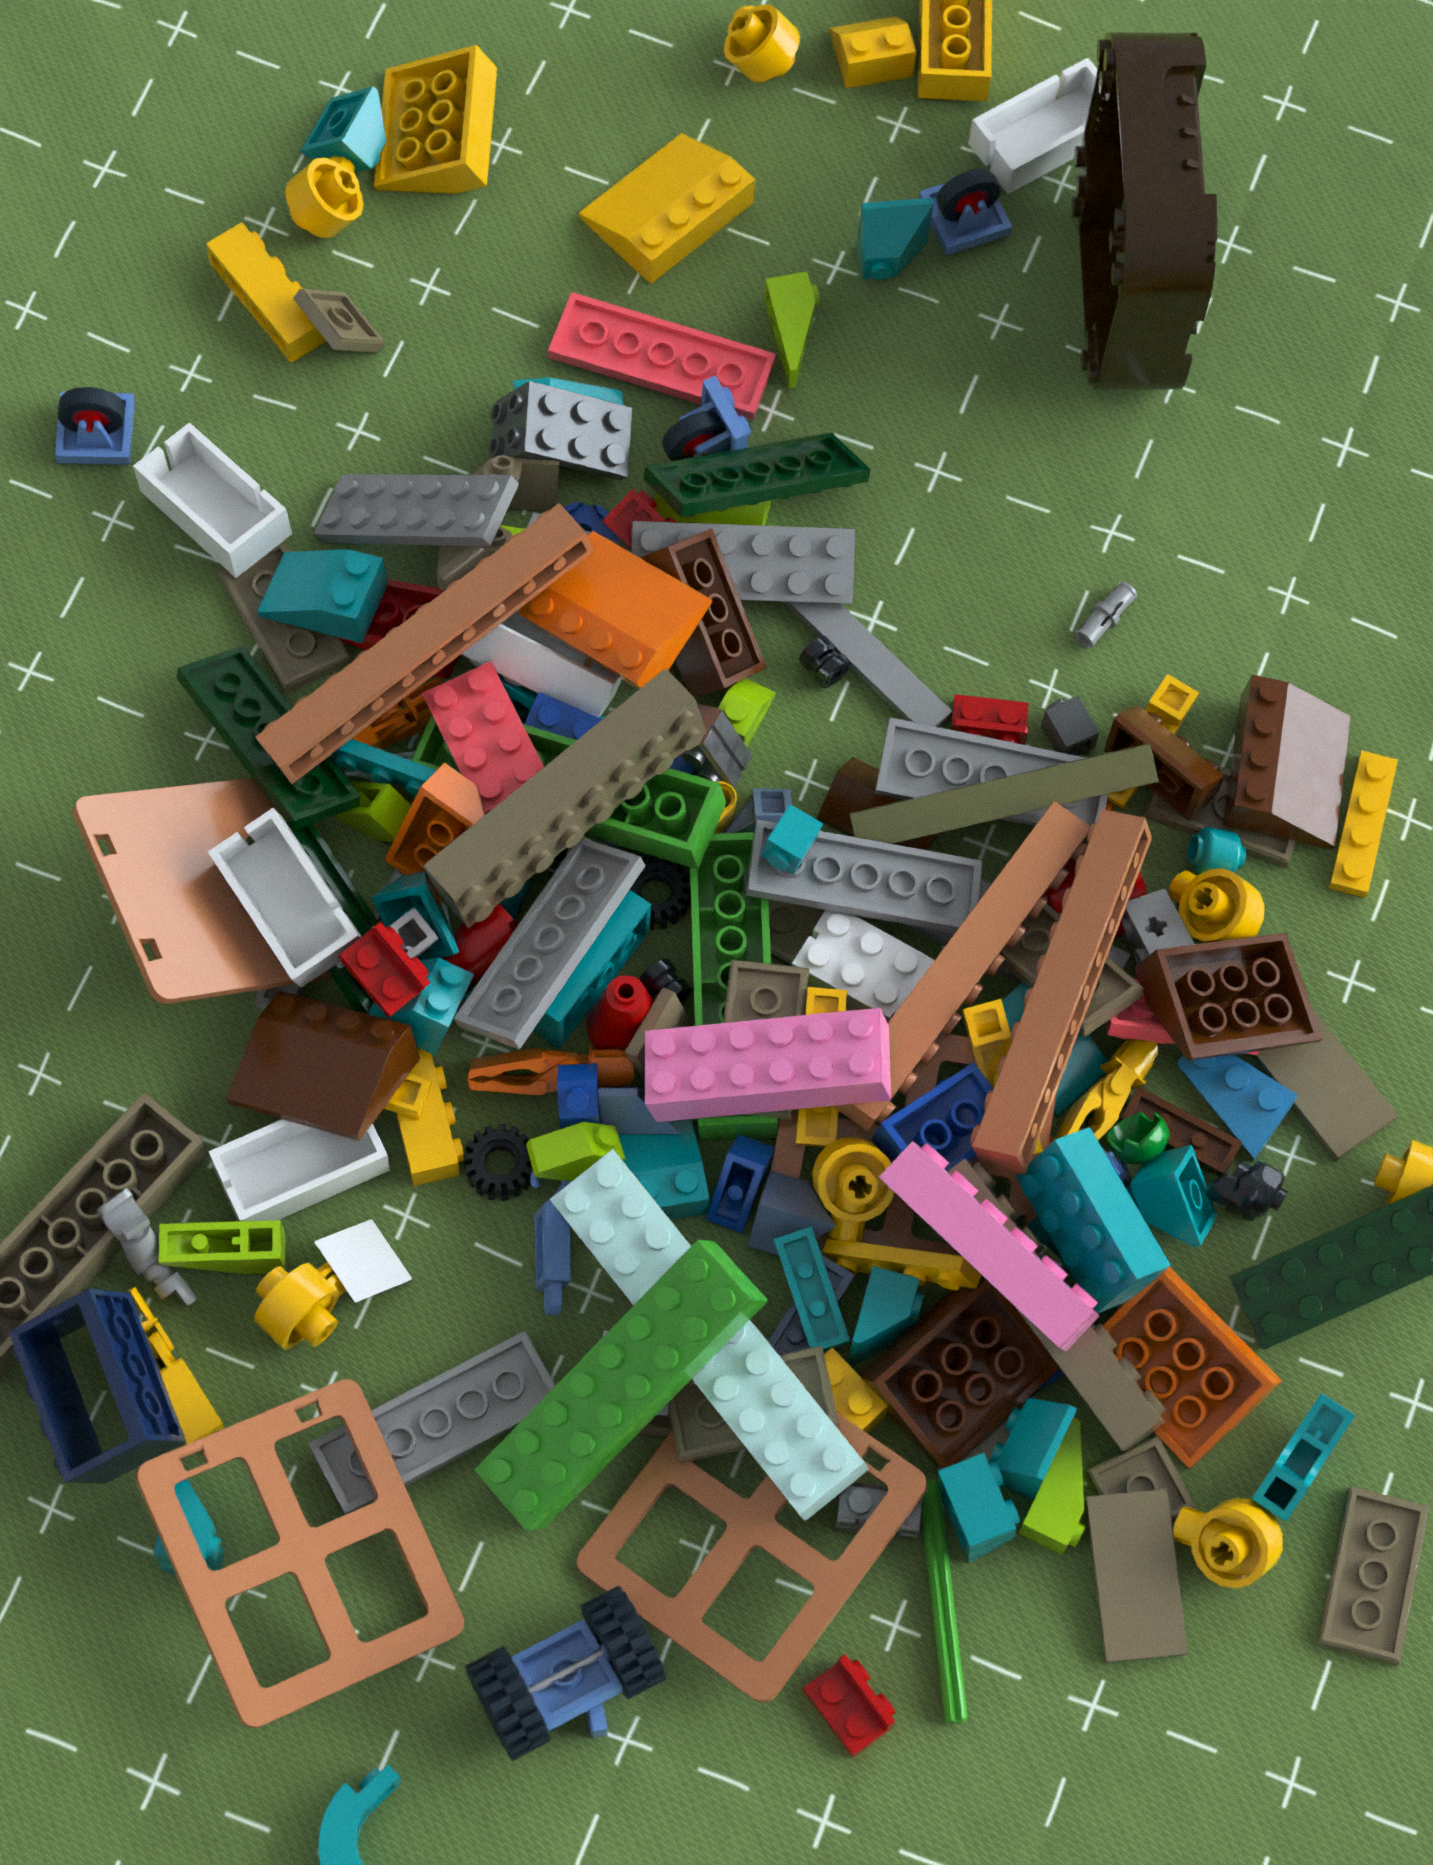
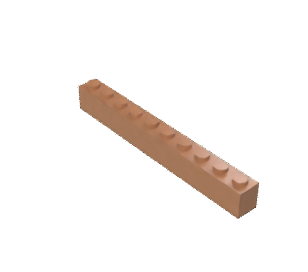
[255,503,595,784]
[833,801,1090,1132]
[971,809,1152,1175]

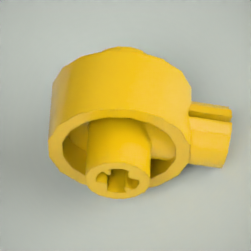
[724,4,800,83]
[285,156,364,238]
[1169,868,1264,944]
[812,1137,895,1242]
[1373,1140,1433,1205]
[254,1262,347,1350]
[1173,1497,1282,1588]

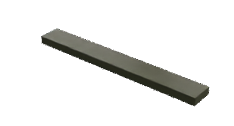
[849,743,1158,844]

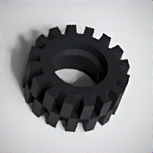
[629,856,691,930]
[464,1124,533,1201]

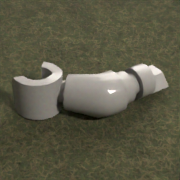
[97,1187,198,1307]

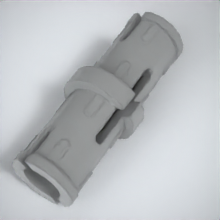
[1074,581,1138,648]

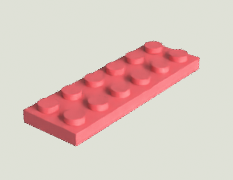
[548,292,776,420]

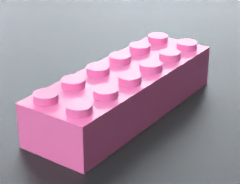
[645,1008,891,1122]
[879,1141,1100,1351]

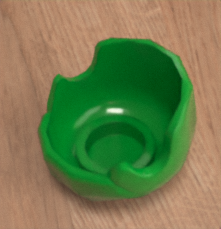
[1106,1112,1170,1165]

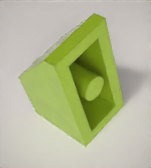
[718,678,776,747]
[332,781,411,842]
[526,1122,625,1181]

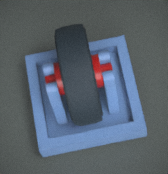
[919,168,1012,256]
[662,375,751,461]
[55,387,135,465]

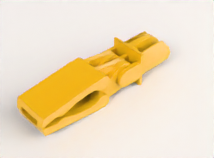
[1052,1038,1158,1142]
[129,1287,225,1445]

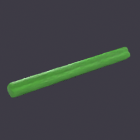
[921,1479,967,1724]

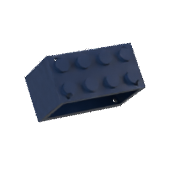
[9,1288,186,1483]

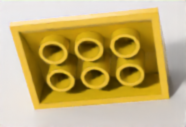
[374,45,497,194]
[578,133,755,284]

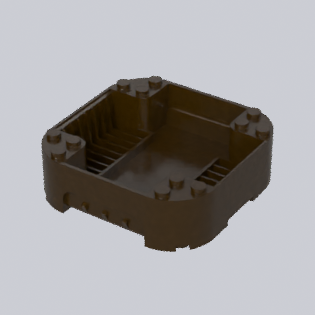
[1071,32,1218,390]

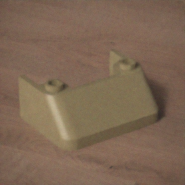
[437,455,559,592]

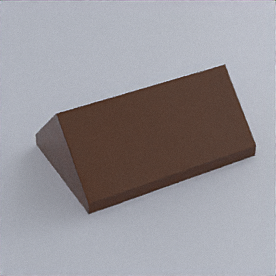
[817,757,939,851]

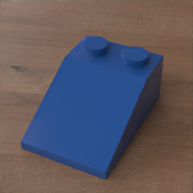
[871,1062,994,1171]

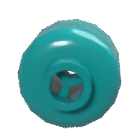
[1186,827,1246,874]

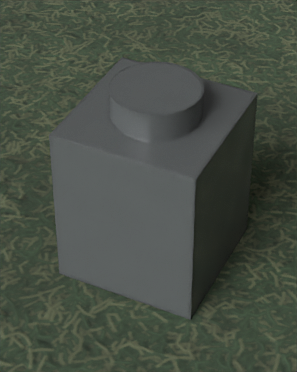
[1041,696,1100,756]

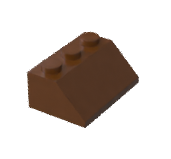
[1104,705,1225,822]

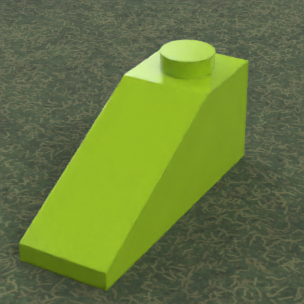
[764,271,820,389]
[159,1220,286,1274]
[1018,1417,1086,1555]

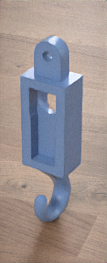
[530,1171,572,1316]

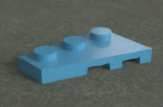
[1177,1055,1297,1161]

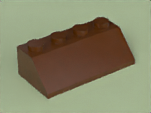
[640,528,767,698]

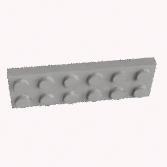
[314,474,519,546]
[631,521,855,604]
[874,717,1108,837]
[746,819,982,933]
[453,838,645,1050]
[308,1331,555,1515]

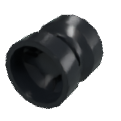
[798,636,851,688]
[639,958,692,1003]

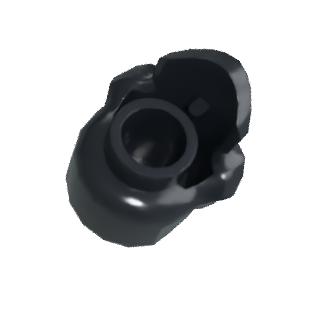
[1206,1161,1288,1221]

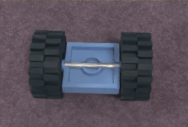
[465,1586,666,1761]

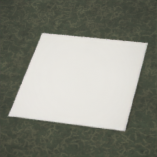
[314,1219,412,1303]

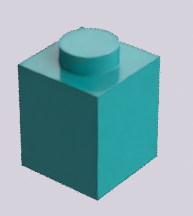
[761,804,823,875]

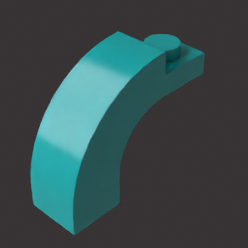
[1252,1392,1356,1522]
[318,1765,401,1865]

